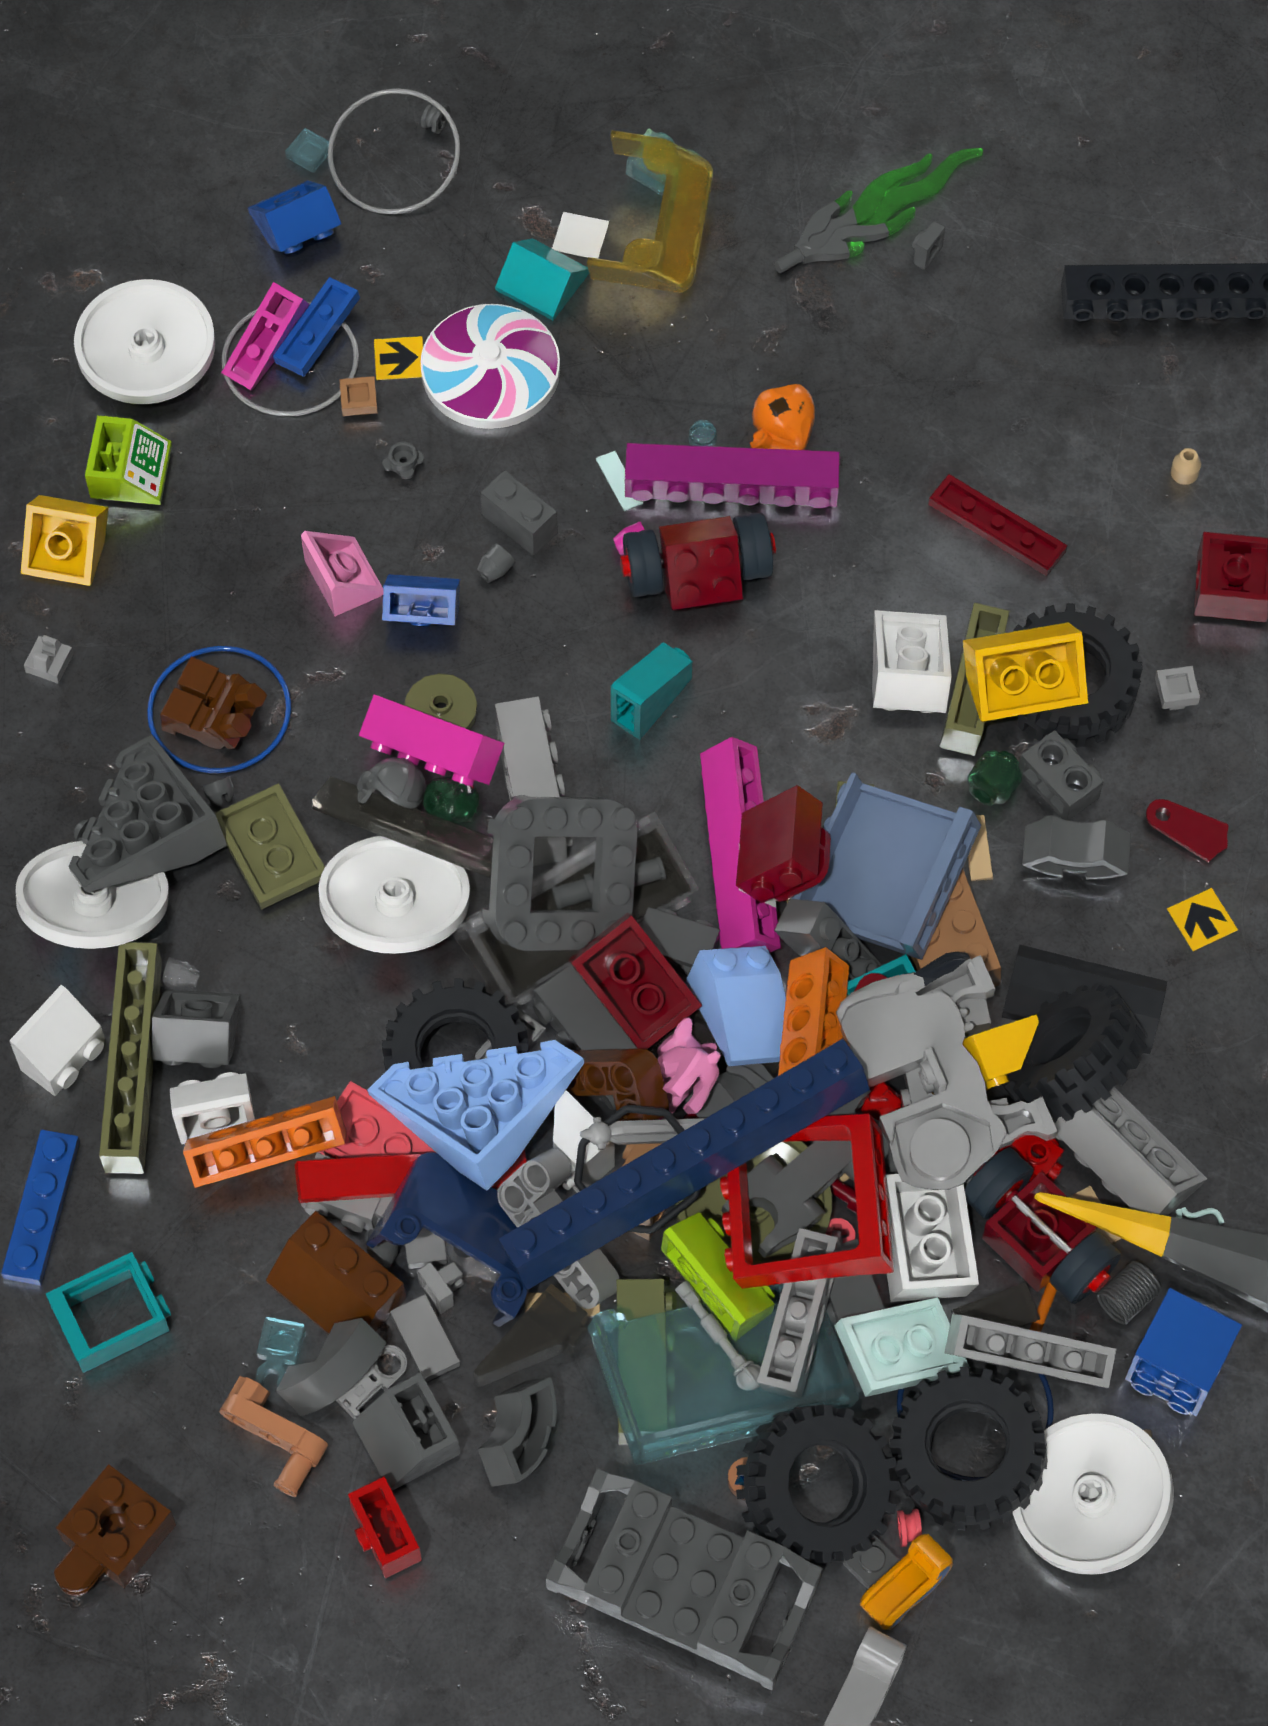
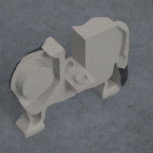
[836,952,1058,1190]

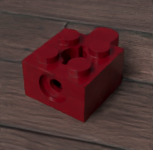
[1194,532,1268,622]

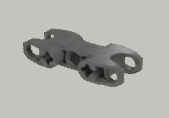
[721,1090,891,1258]

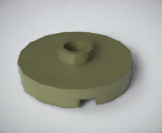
[405,673,477,730]

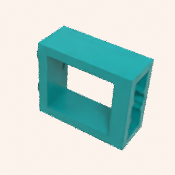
[45,1252,171,1373]

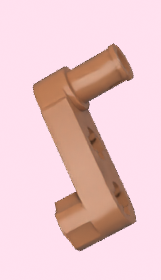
[219,1376,328,1497]

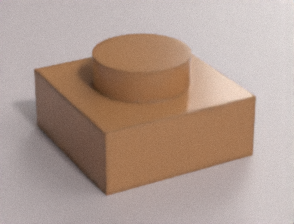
[339,376,378,416]

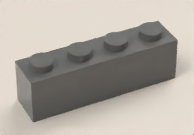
[533,965,638,1111]

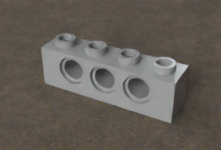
[757,1228,843,1400]
[944,1314,1116,1388]

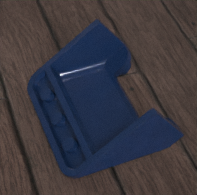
[366,1152,529,1327]

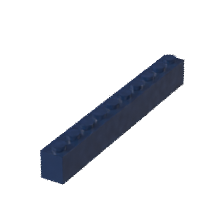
[499,1039,870,1290]

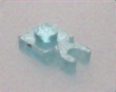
[256,1317,306,1388]

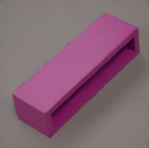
[358,694,505,787]

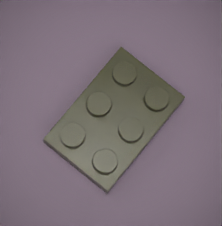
[215,783,325,910]

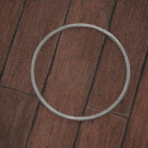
[328,88,460,214]
[222,302,359,417]

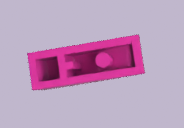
[221,282,310,391]

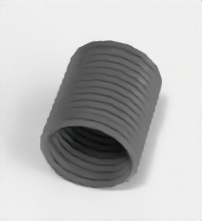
[1097,1261,1161,1324]

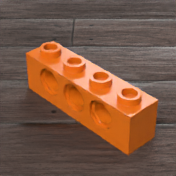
[778,947,849,1076]
[183,1096,346,1188]

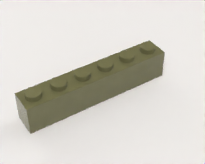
[99,942,162,1174]

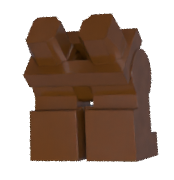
[160,656,267,749]

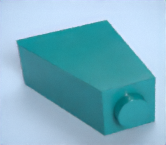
[611,642,693,740]

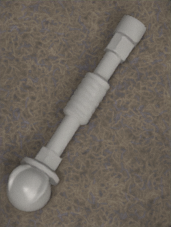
[675,1281,761,1391]

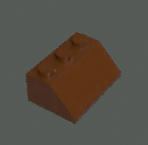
[266,1211,406,1335]

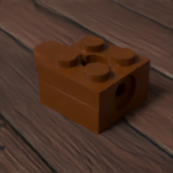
[54,1464,177,1597]

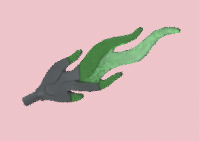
[774,148,983,274]

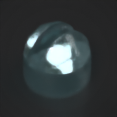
[689,420,717,447]

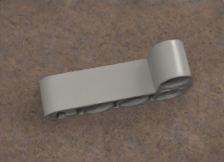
[497,1148,619,1309]
[823,1627,907,1726]

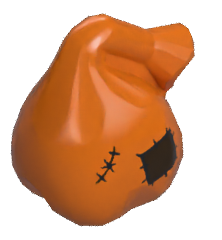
[750,384,815,450]

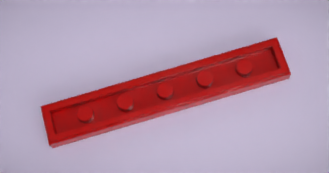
[294,1149,526,1203]

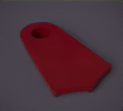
[1146,799,1229,862]

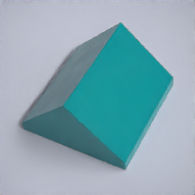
[495,238,590,321]

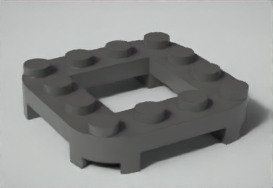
[483,795,637,951]

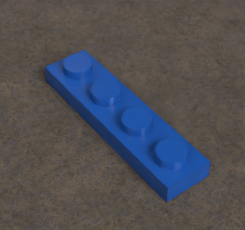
[1,1130,80,1286]

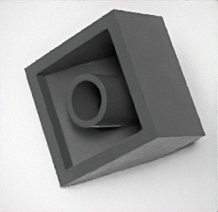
[152,989,240,1068]

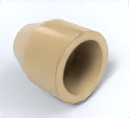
[1171,448,1201,485]

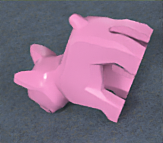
[657,1018,721,1114]

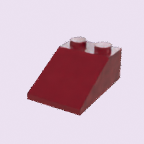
[568,912,702,1050]

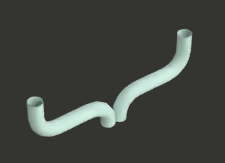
[1175,1207,1225,1225]

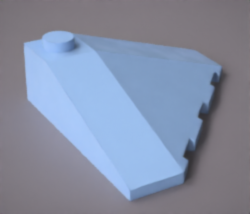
[367,1040,585,1191]

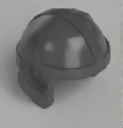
[357,757,426,822]

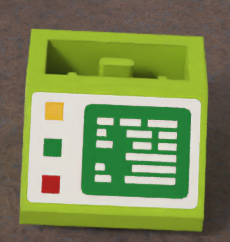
[85,415,172,505]

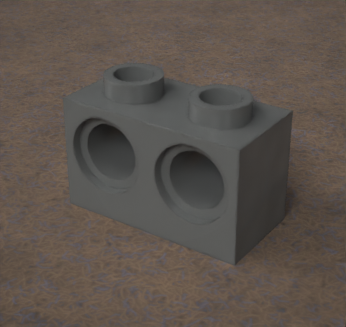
[1018,730,1104,821]

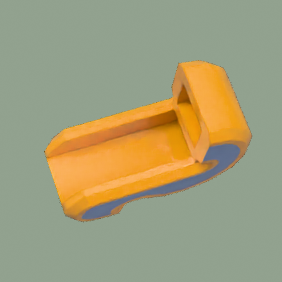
[860,1534,953,1630]

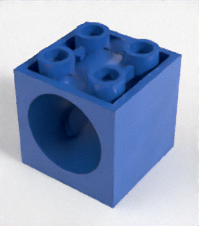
[1125,1288,1242,1417]

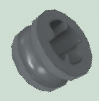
[421,100,450,134]

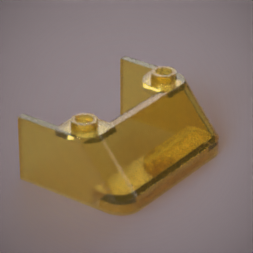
[587,130,713,293]

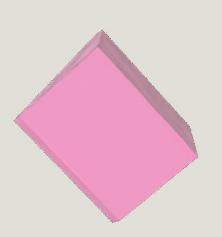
[301,531,383,616]

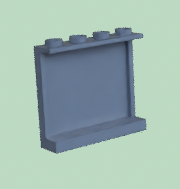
[792,772,982,960]

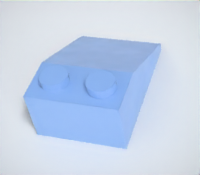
[685,946,786,1066]

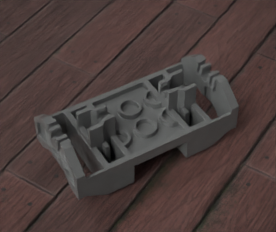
[546,1468,823,1690]

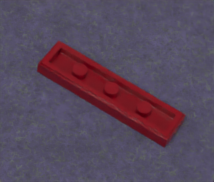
[928,474,1068,576]

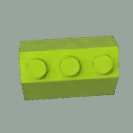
[661,1212,775,1342]

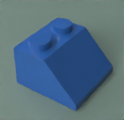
[248,181,341,254]

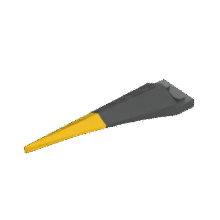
[1034,1192,1268,1312]

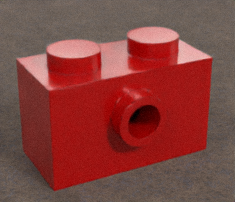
[348,1476,422,1579]

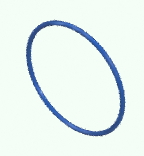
[147,646,291,773]

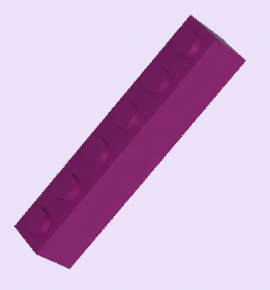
[625,443,840,508]

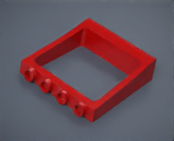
[720,1113,894,1289]

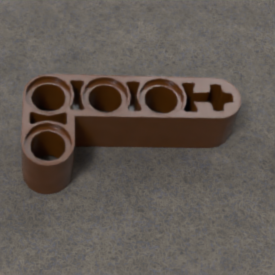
[566,1049,669,1121]

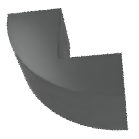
[276,1318,386,1416]

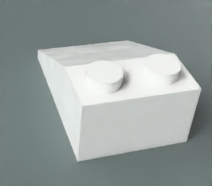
[872,610,951,713]

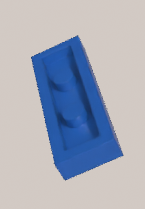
[273,277,360,377]

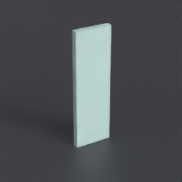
[596,451,643,511]

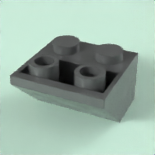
[352,1372,460,1491]

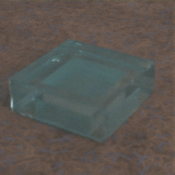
[285,128,329,173]

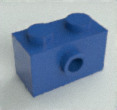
[382,574,460,626]

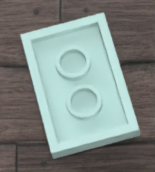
[834,1297,970,1397]

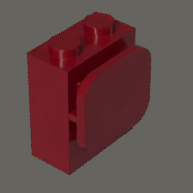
[736,785,831,903]

